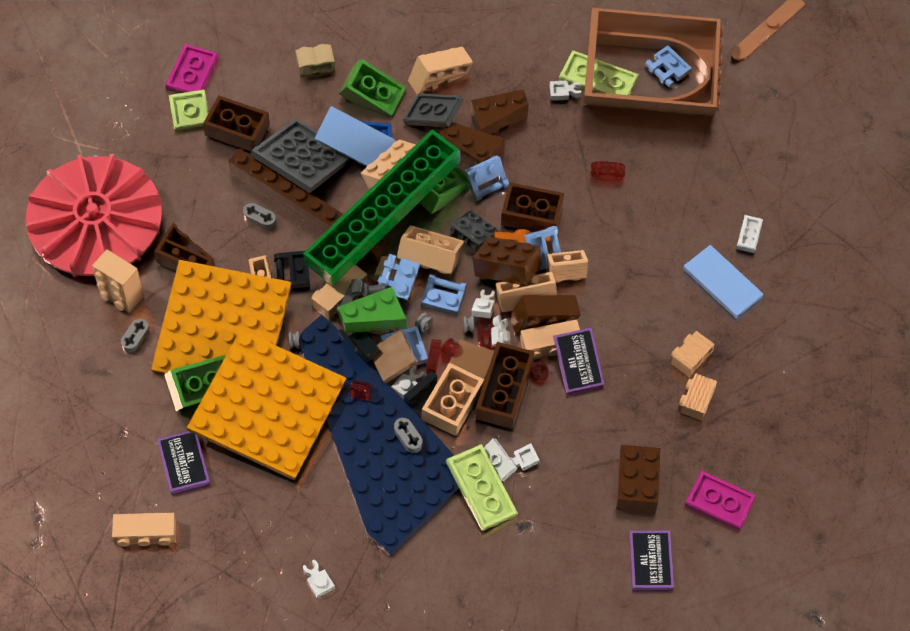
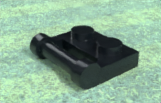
[273,251,310,288]

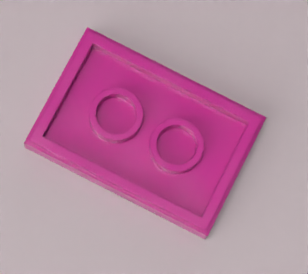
[165,44,219,93]
[685,470,756,531]

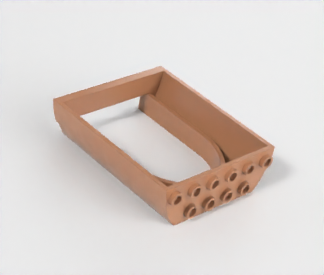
[583,8,723,117]

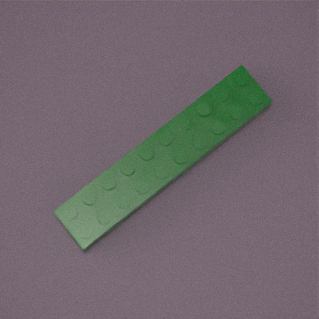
[303,129,460,286]

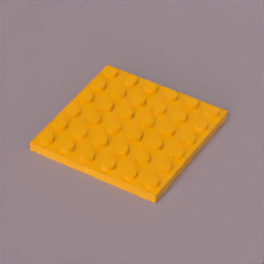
[151,260,292,374]
[187,329,346,480]

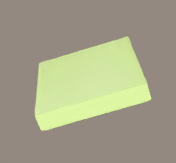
[169,90,209,131]

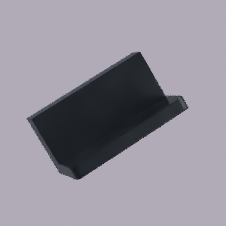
[339,329,381,364]
[404,371,437,418]

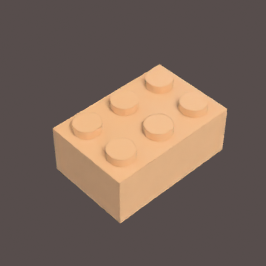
[361,140,415,189]
[397,225,464,274]
[92,249,144,313]
[421,363,484,436]

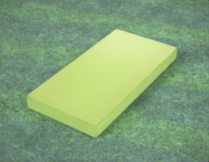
[559,50,639,95]
[446,444,518,531]

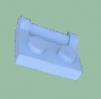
[465,156,509,201]
[524,226,561,271]
[421,274,467,315]

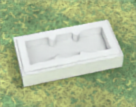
[736,215,763,253]
[484,438,518,482]

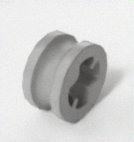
[415,312,433,332]
[463,316,474,333]
[289,331,300,349]

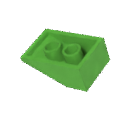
[339,59,406,117]
[419,166,470,214]
[164,355,225,412]

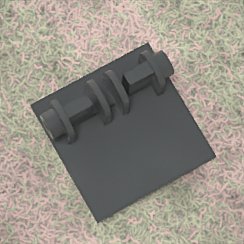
[450,210,500,250]

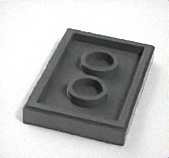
[402,93,464,127]

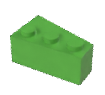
[338,287,407,333]

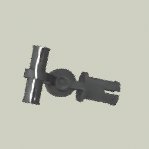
[336,279,387,313]

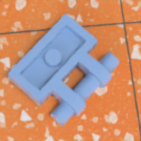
[645,46,692,88]
[378,254,420,301]

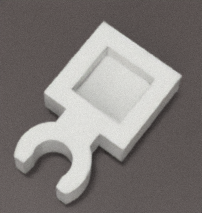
[549,81,581,100]
[471,290,495,318]
[491,315,511,347]
[391,365,424,399]
[510,443,540,474]
[303,560,335,598]

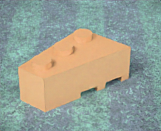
[408,46,473,94]

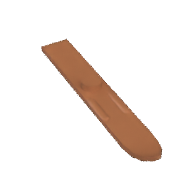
[731,0,806,60]

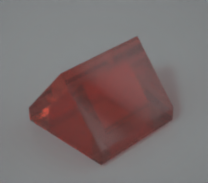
[350,380,373,401]

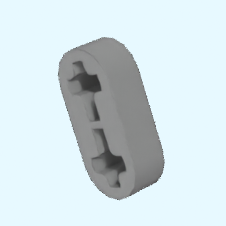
[243,203,276,230]
[121,319,149,353]
[394,418,422,453]

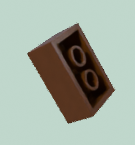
[203,95,270,152]
[501,182,564,232]
[473,237,542,286]
[616,445,661,512]

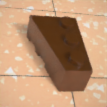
[471,89,529,134]
[439,122,505,167]
[154,223,215,271]
[510,295,581,335]

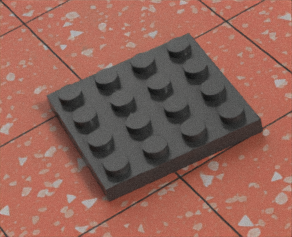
[251,118,352,193]

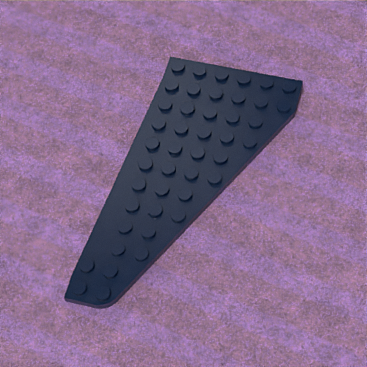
[299,314,460,556]

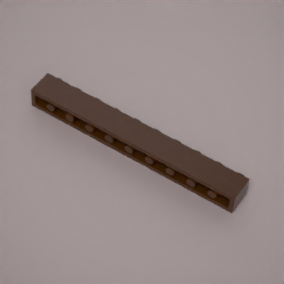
[228,149,389,267]

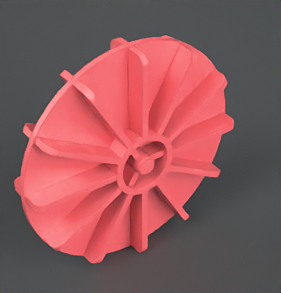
[26,154,162,278]

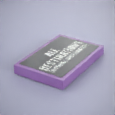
[553,328,604,393]
[157,431,210,494]
[629,531,674,590]

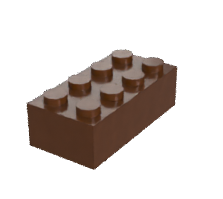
[475,342,535,429]

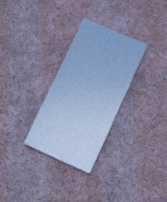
[314,106,396,167]
[683,245,764,319]

